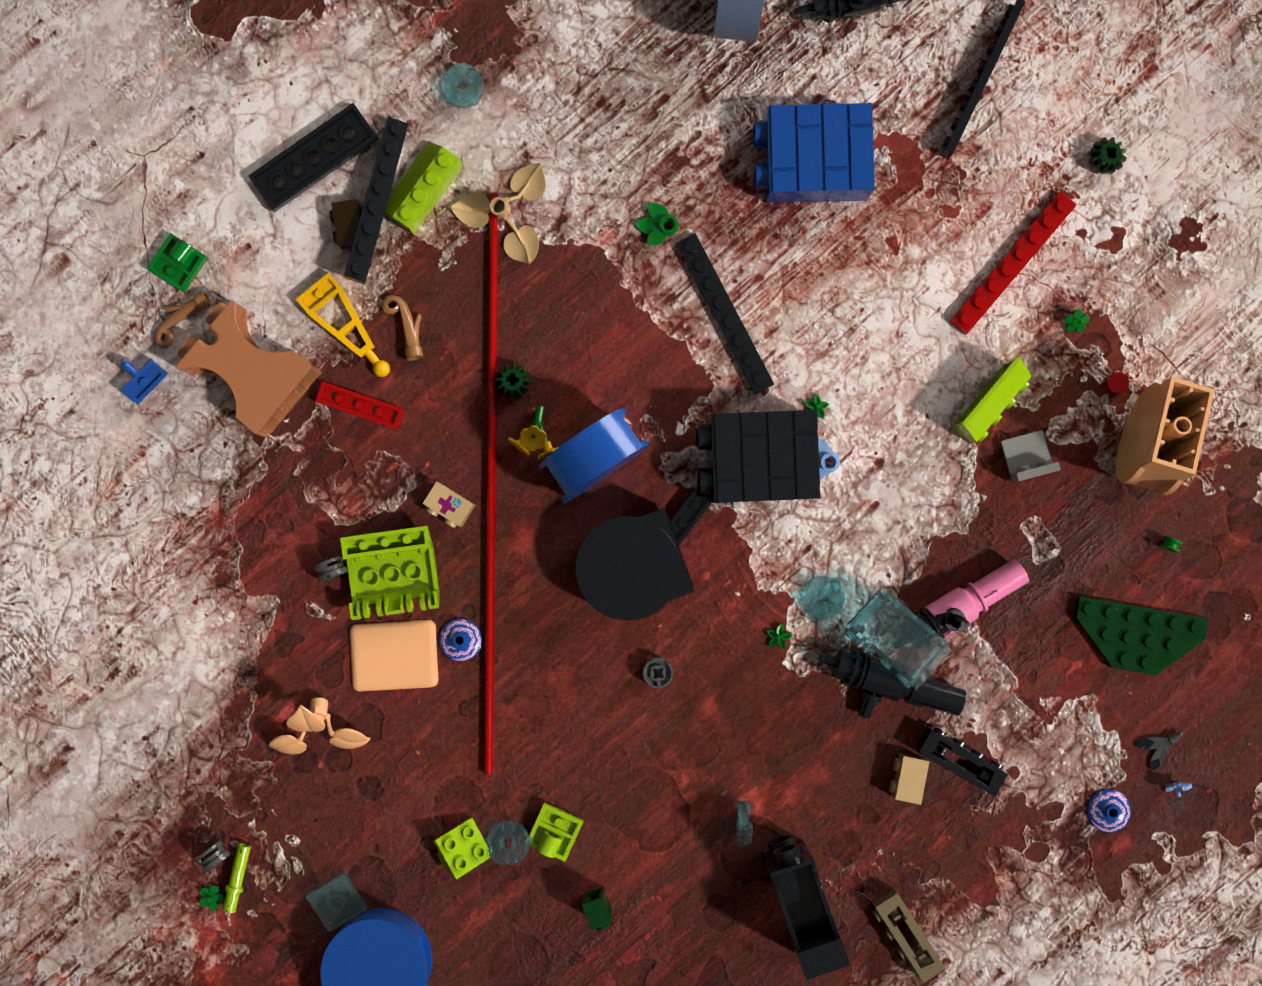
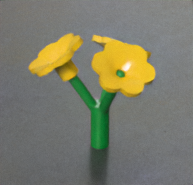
[507,406,559,460]

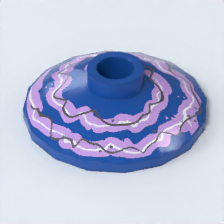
[439,618,482,661]
[1087,789,1131,833]

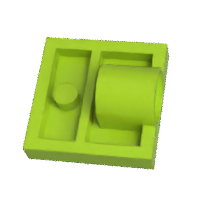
[526,802,584,862]
[433,818,493,880]

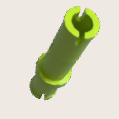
[222,843,252,913]

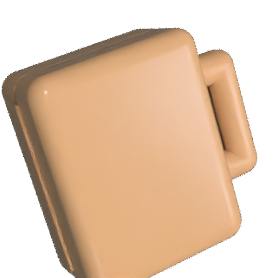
[350,619,438,692]

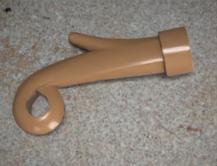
[155,291,213,348]
[382,295,423,361]

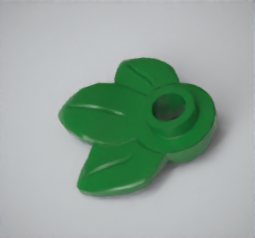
[636,203,679,245]

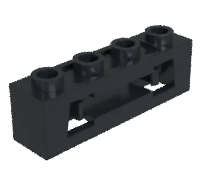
[915,726,1008,797]

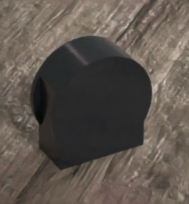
[576,508,695,621]

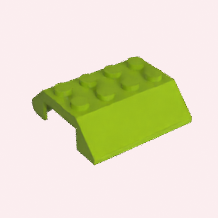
[340,526,439,620]

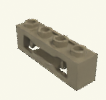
[872,888,946,983]

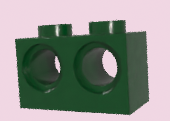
[582,887,612,931]

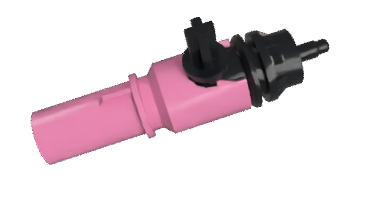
[893,559,1029,650]

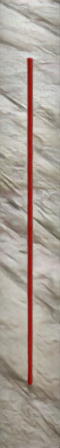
[484,193,498,774]

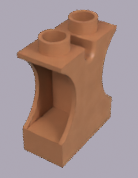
[175,300,322,438]

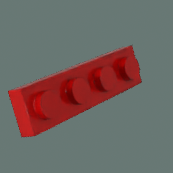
[315,381,405,430]

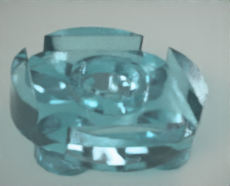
[441,63,485,108]
[801,576,845,619]
[736,801,753,846]
[487,821,532,865]

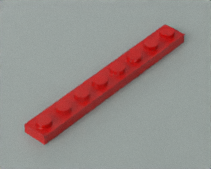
[949,191,1077,335]

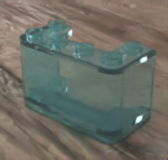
[845,587,951,690]

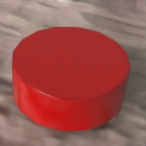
[1105,372,1129,394]

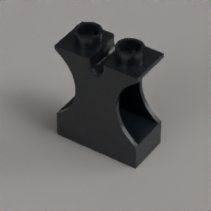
[761,834,850,980]

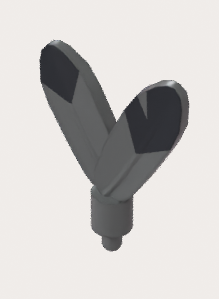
[1135,732,1183,770]

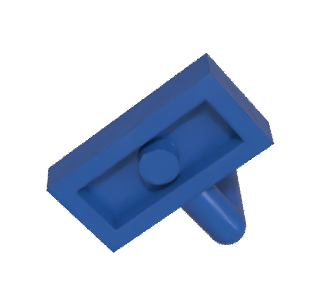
[120,357,168,405]

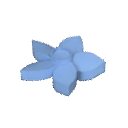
[1165,782,1192,797]

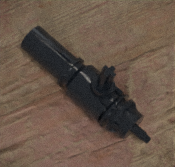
[794,0,905,23]
[818,650,966,719]

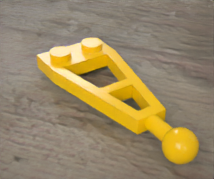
[296,272,390,377]

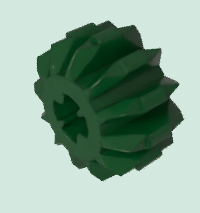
[1089,137,1127,175]
[495,362,532,399]

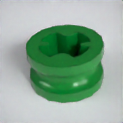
[1159,536,1183,553]

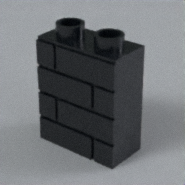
[696,410,820,503]

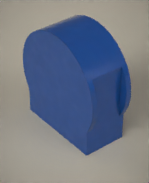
[538,408,649,504]
[321,908,432,986]

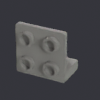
[1001,430,1061,483]

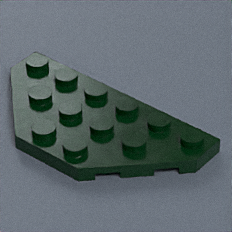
[1074,596,1209,675]

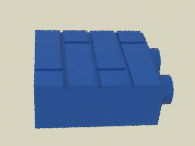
[753,103,875,203]

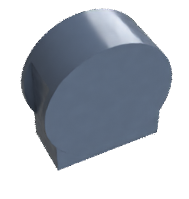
[713,0,764,43]

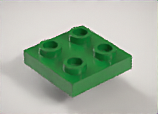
[147,233,208,293]

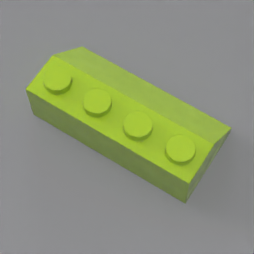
[384,141,463,235]
[952,357,1032,444]

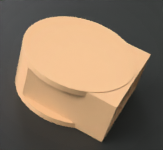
[1116,376,1215,496]

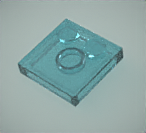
[306,871,367,932]

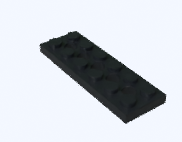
[248,103,379,213]

